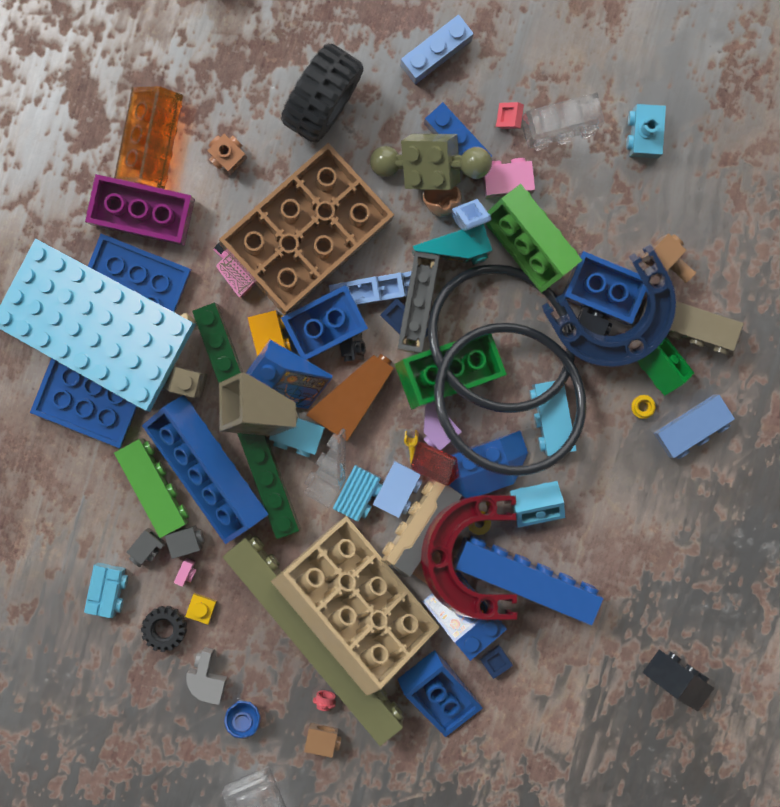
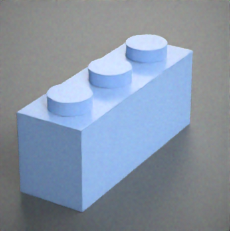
[401,14,474,84]

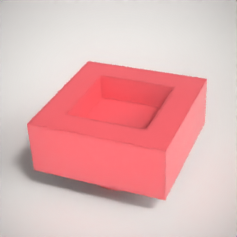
[496,102,524,129]

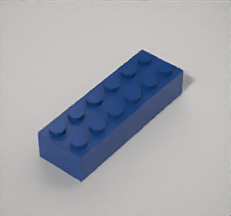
[142,395,268,544]
[453,535,604,625]

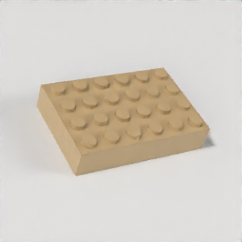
[271,516,440,695]

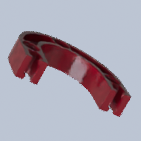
[421,495,517,620]

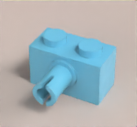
[626,104,666,158]

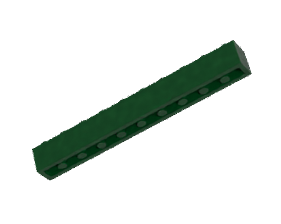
[192,302,301,539]

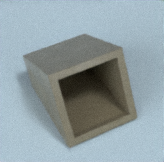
[219,373,298,436]

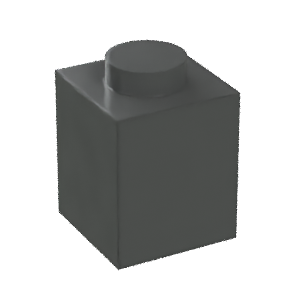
[165,525,205,559]

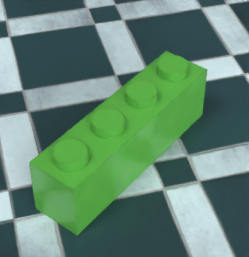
[114,438,189,538]

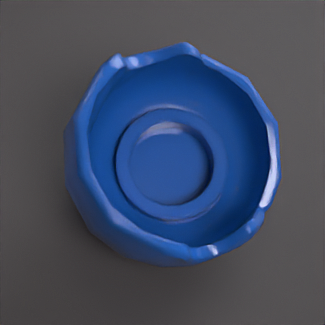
[224,701,261,739]

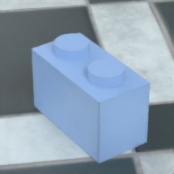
[373,461,422,518]

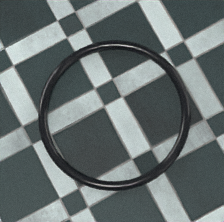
[428,264,575,413]
[434,323,586,476]

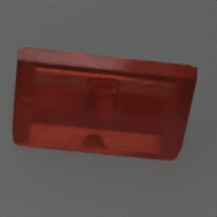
[411,441,459,486]

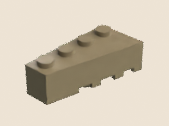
[640,300,744,356]

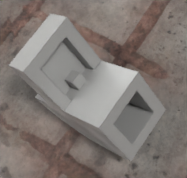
[186,647,227,705]

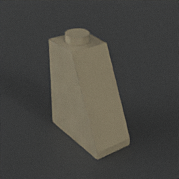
[163,366,208,398]

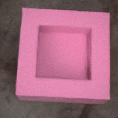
[174,558,196,587]

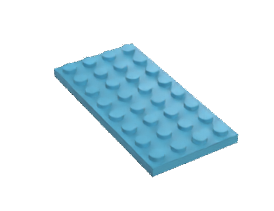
[0,239,196,412]

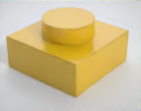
[185,593,217,625]

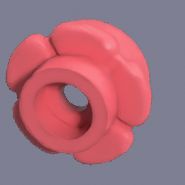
[313,690,336,711]

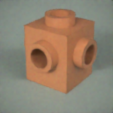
[207,134,247,175]

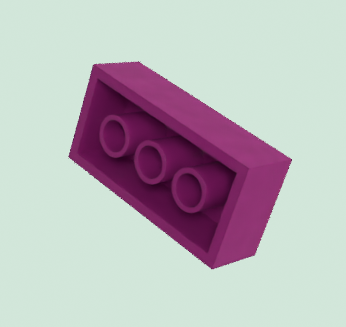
[85,174,195,246]

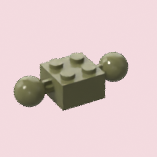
[370,134,492,190]

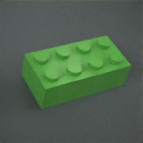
[485,184,582,293]

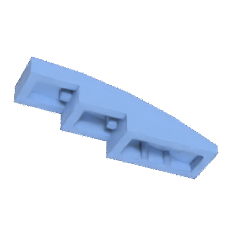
[451,199,491,231]
[329,271,412,305]

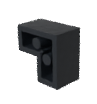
[643,649,714,711]

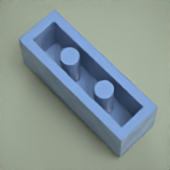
[654,395,735,459]

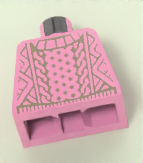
[213,243,255,299]

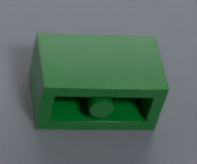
[637,337,694,396]

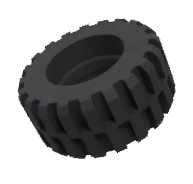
[281,44,364,143]

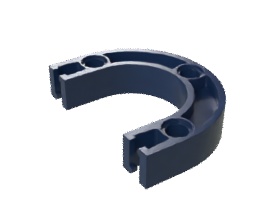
[542,244,676,366]

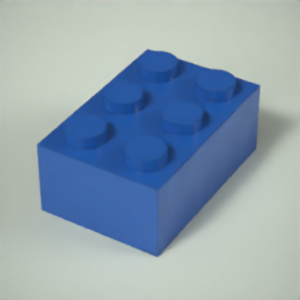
[563,251,651,325]

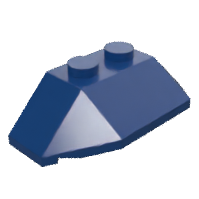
[430,430,528,498]

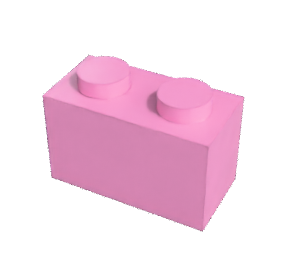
[483,158,535,199]

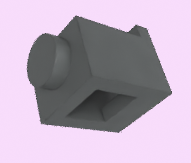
[126,528,167,567]

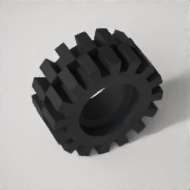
[141,606,187,652]

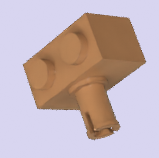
[641,233,696,283]

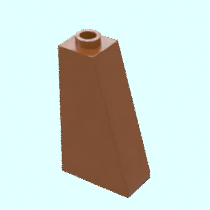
[306,354,394,441]

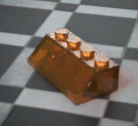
[114,86,183,189]

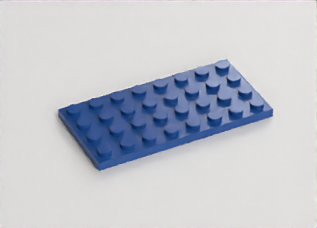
[30,233,192,448]

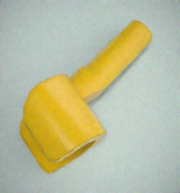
[404,430,419,465]

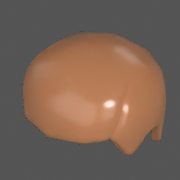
[423,186,462,217]

